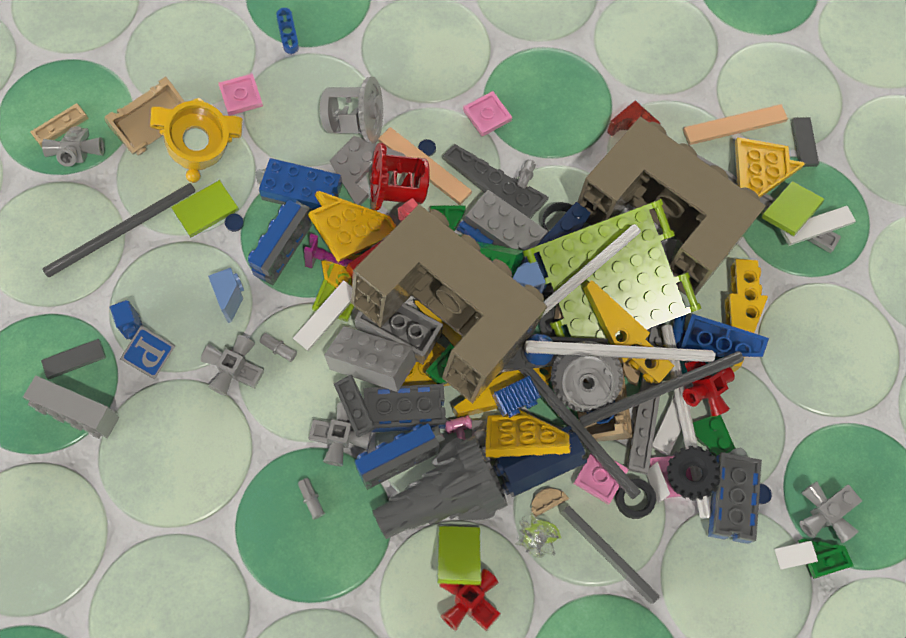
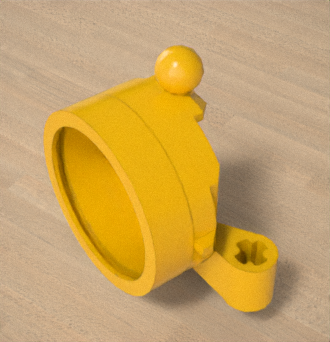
[150,98,243,183]

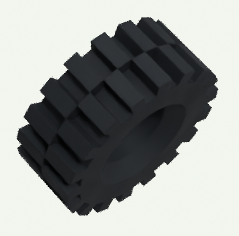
[667,446,721,501]

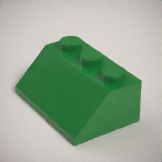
[476,241,524,278]

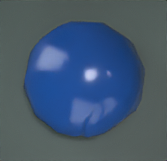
[524,334,554,365]

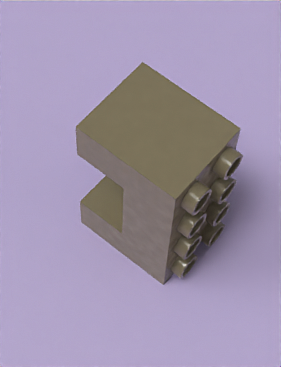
[578,117,766,296]
[351,204,548,404]

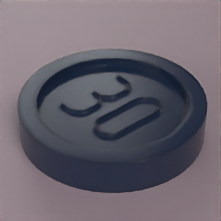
[418,139,436,157]
[225,213,244,232]
[759,484,772,504]

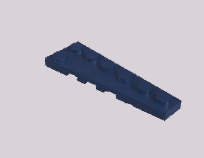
[521,202,591,293]

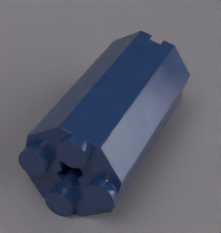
[493,425,587,497]

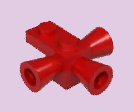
[683,361,735,416]
[439,569,501,632]

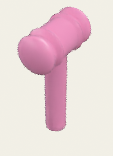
[445,415,472,440]

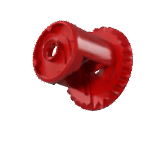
[370,143,430,211]

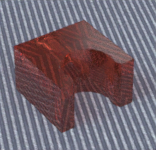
[607,100,661,136]

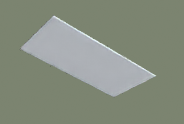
[647,462,670,503]
[774,541,818,570]

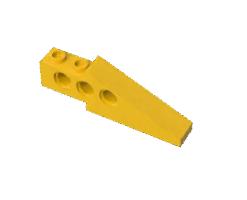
[725,259,768,372]
[583,280,674,384]
[453,366,552,418]

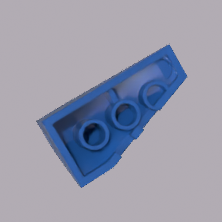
[680,314,769,357]

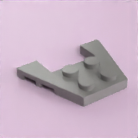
[330,136,406,206]

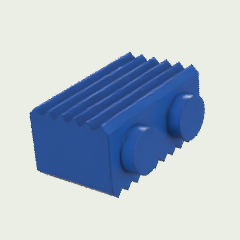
[110,300,142,340]
[493,376,541,418]

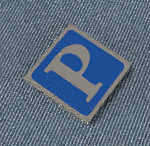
[120,326,175,380]

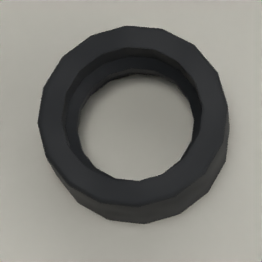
[615,479,657,519]

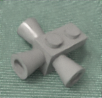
[42,126,104,167]
[201,335,264,396]
[308,402,372,467]
[799,481,862,543]

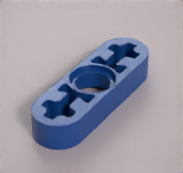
[276,8,299,54]

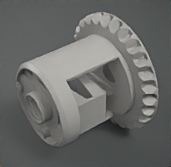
[320,77,383,144]
[551,341,623,413]

